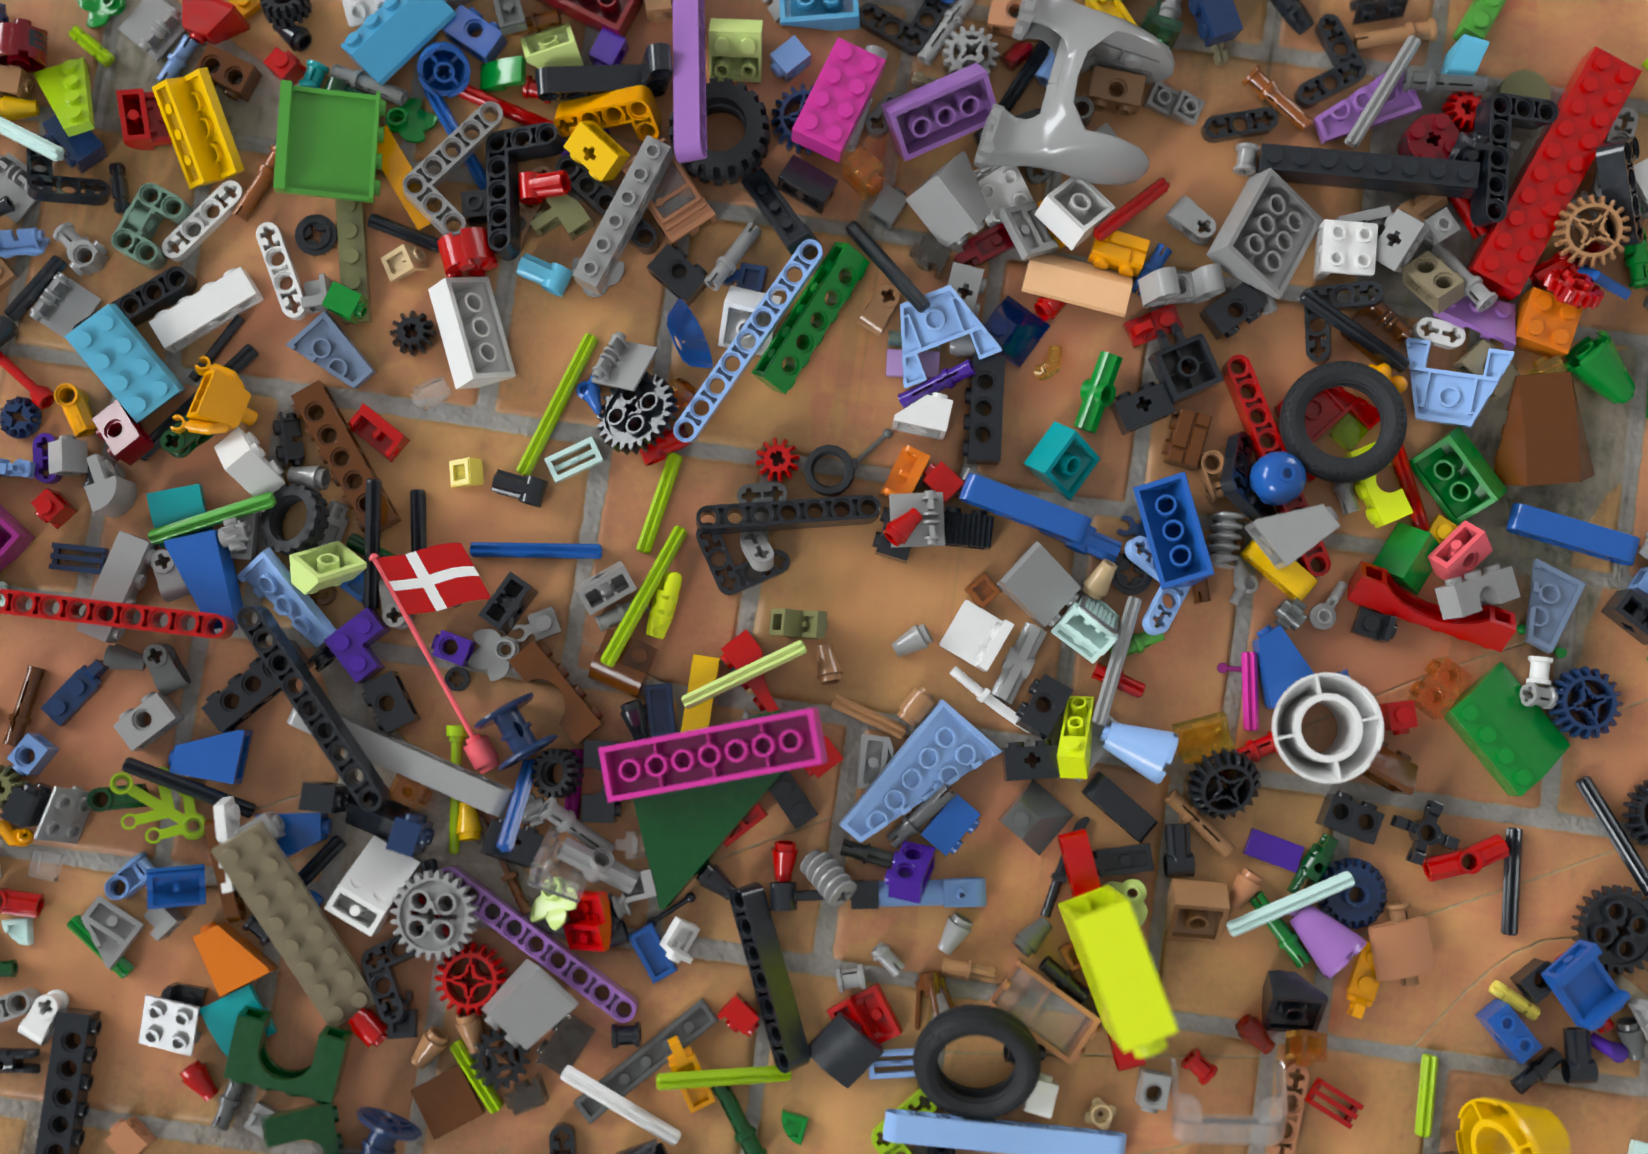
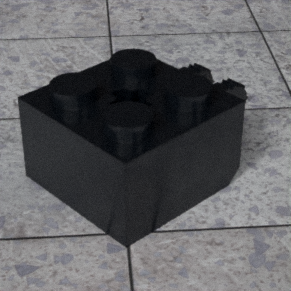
[1148,323,1224,405]

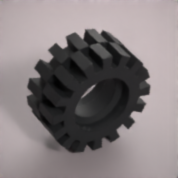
[260,0,312,27]
[531,749,584,798]

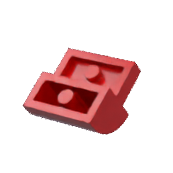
[116,88,173,150]

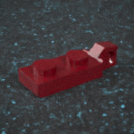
[953,222,1015,267]

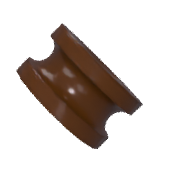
[309,586,337,606]

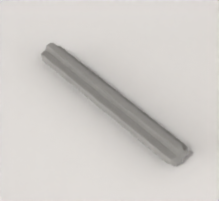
[1345,35,1421,149]
[1092,596,1142,726]

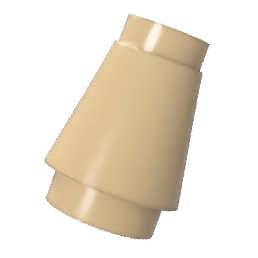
[1082,559,1117,600]

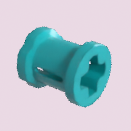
[298,59,330,89]

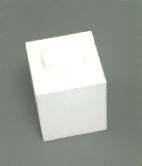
[1021,1072,1059,1119]

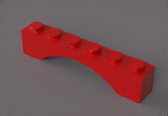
[1347,561,1517,652]
[720,629,844,778]

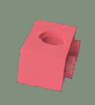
[1427,520,1493,580]

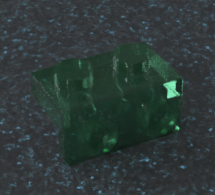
[1141,0,1184,50]

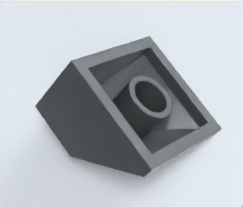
[998,779,1074,855]

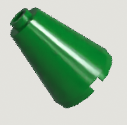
[1560,331,1636,404]

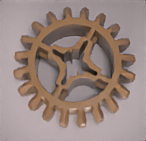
[1552,195,1631,268]

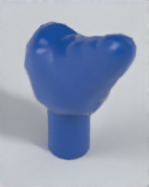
[577,372,602,415]

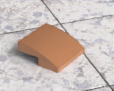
[1368,916,1436,981]

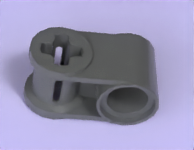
[143,644,191,696]

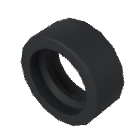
[804,445,855,497]

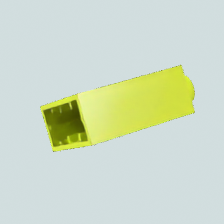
[1058,884,1178,1058]

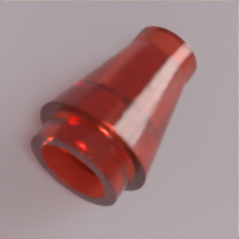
[1235,1014,1275,1054]

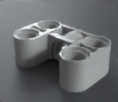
[1138,263,1226,307]

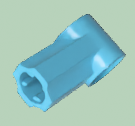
[516,253,573,297]

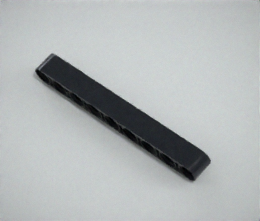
[237,606,391,812]

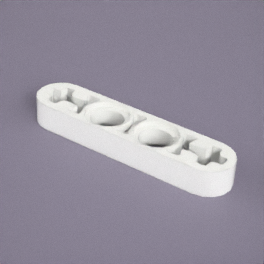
[162,180,245,262]
[256,222,308,321]

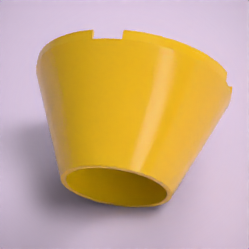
[1456,1097,1571,1154]

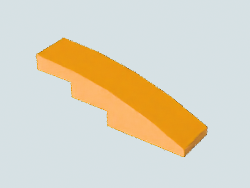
[378,125,438,230]

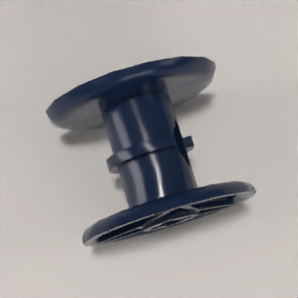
[473,692,559,771]
[343,1107,422,1154]

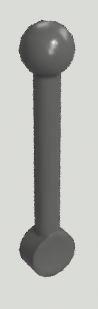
[852,428,893,469]

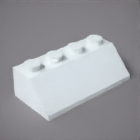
[428,277,516,389]

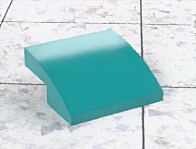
[146,484,213,548]
[199,984,278,1057]

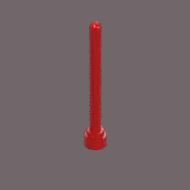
[0,351,55,410]

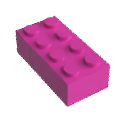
[791,37,886,163]

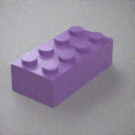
[881,62,996,161]

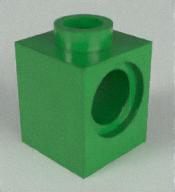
[321,281,368,324]

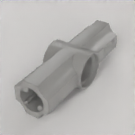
[991,622,1047,704]
[557,836,640,895]

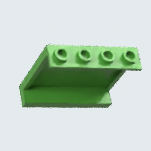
[273,80,386,203]

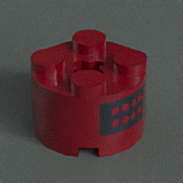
[0,18,48,73]
[1397,113,1459,159]

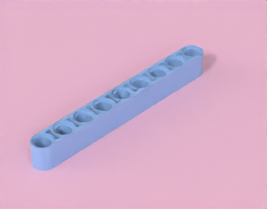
[674,239,823,443]
[883,1109,1127,1154]

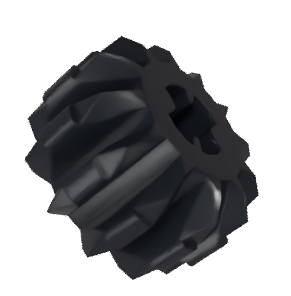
[390,310,437,356]

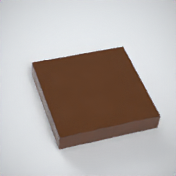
[410,1064,485,1140]

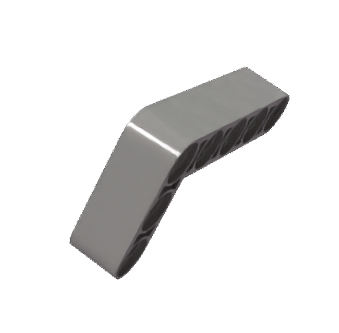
[402,101,503,236]

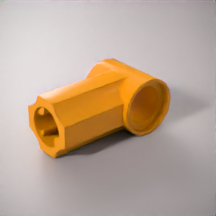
[54,383,98,438]

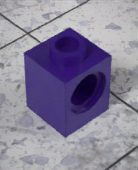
[588,27,629,65]
[431,630,477,667]

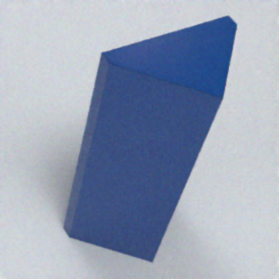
[1133,472,1215,590]

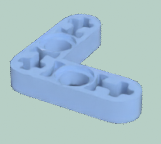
[1124,536,1191,636]

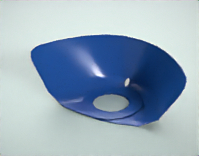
[667,299,713,368]

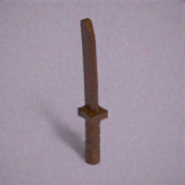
[479,815,532,916]

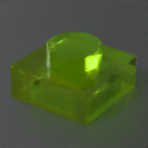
[1329,414,1368,452]

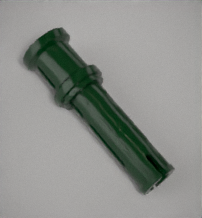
[712,1085,768,1154]

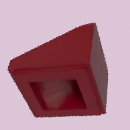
[999,41,1033,71]

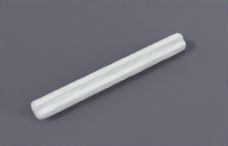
[560,1065,681,1146]

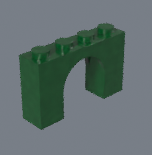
[223,1006,353,1103]
[260,1102,343,1154]

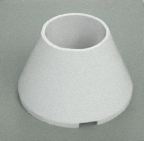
[1272,673,1384,783]

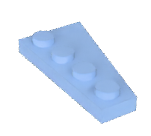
[237,547,337,648]

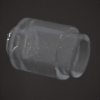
[410,376,453,411]

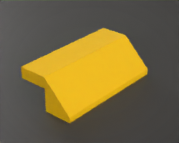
[152,67,245,190]

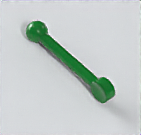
[1516,624,1567,658]

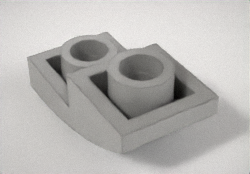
[1143,82,1205,126]

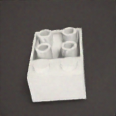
[324,835,421,936]

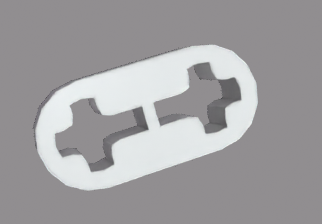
[1412,317,1466,350]

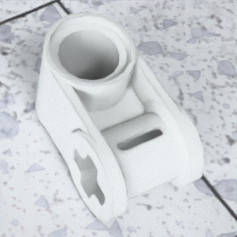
[17,989,69,1046]

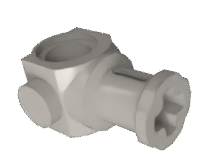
[52,222,109,276]

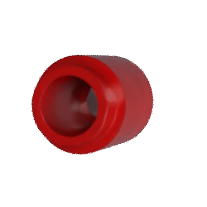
[348,1007,388,1048]

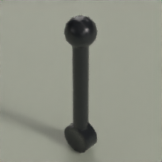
[646,892,696,927]

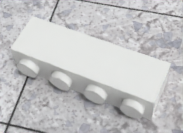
[149,267,264,354]

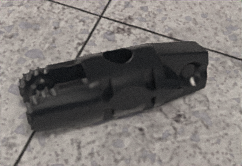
[1270,0,1314,35]
[0,1048,41,1074]

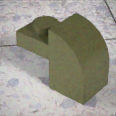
[529,195,594,241]
[769,608,828,640]

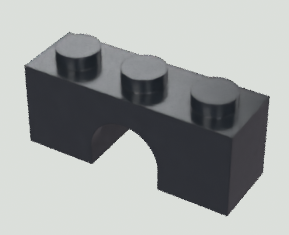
[581,740,622,823]

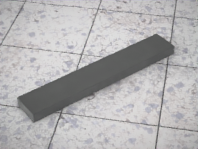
[573,998,719,1124]

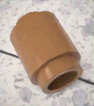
[897,687,935,728]

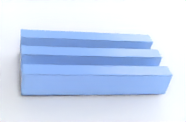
[869,1048,915,1079]

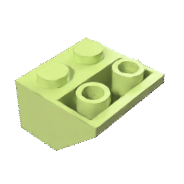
[709,18,763,83]

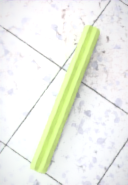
[681,640,807,709]

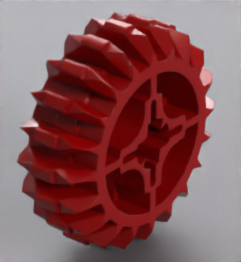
[434,941,509,1016]

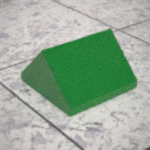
[1372,522,1440,595]

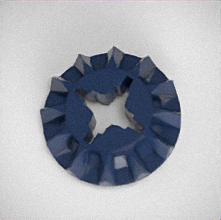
[0,396,42,439]

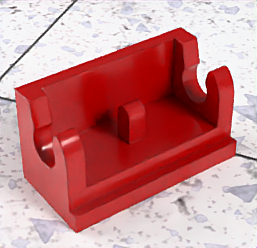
[348,403,410,462]

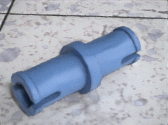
[156,35,199,82]

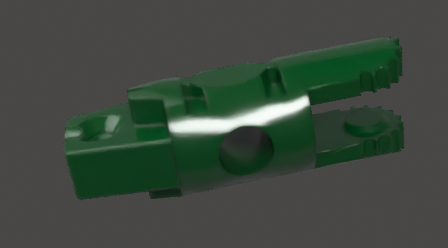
[1287,833,1338,894]

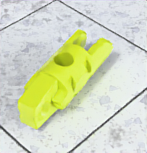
[646,571,682,639]

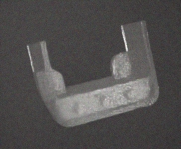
[1170,1058,1287,1146]

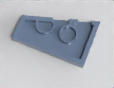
[286,311,376,389]
[1524,558,1586,654]

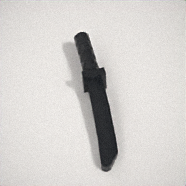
[1040,817,1090,918]

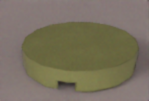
[1497,70,1551,100]

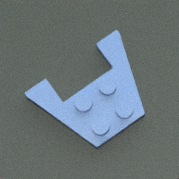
[900,285,1002,388]
[1406,338,1515,428]

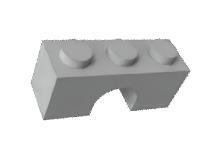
[1435,563,1521,620]

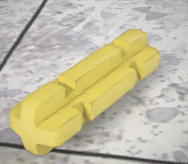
[1488,980,1541,1021]

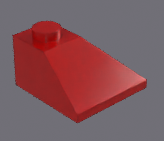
[182,0,251,45]

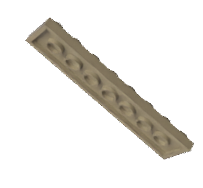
[211,820,375,1027]

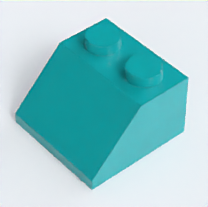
[1023,421,1101,501]

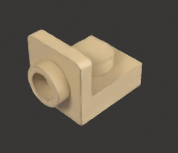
[381,244,429,282]

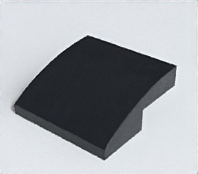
[808,1012,883,1089]

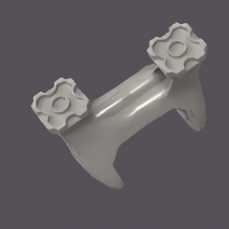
[973,0,1175,186]

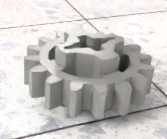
[942,25,999,77]

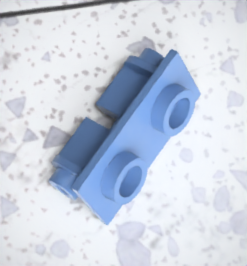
[0,228,51,258]

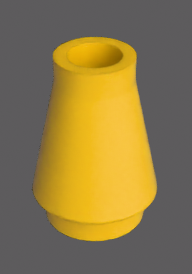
[0,95,40,121]
[456,802,483,841]

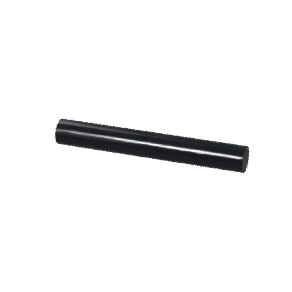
[188,314,246,383]

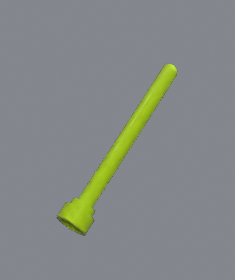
[446,725,468,855]

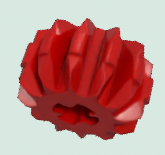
[1441,91,1483,133]
[755,438,800,483]

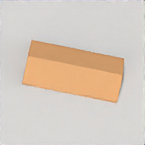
[1022,254,1133,317]

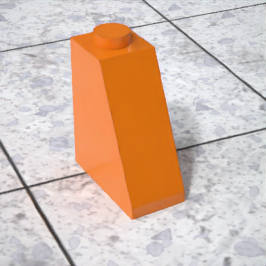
[193,921,278,997]

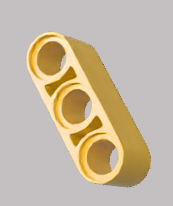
[1240,539,1318,602]

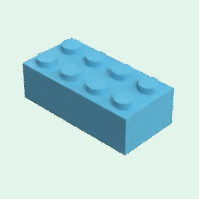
[64,303,186,423]

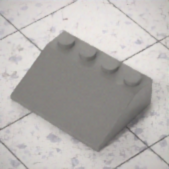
[1206,168,1323,299]

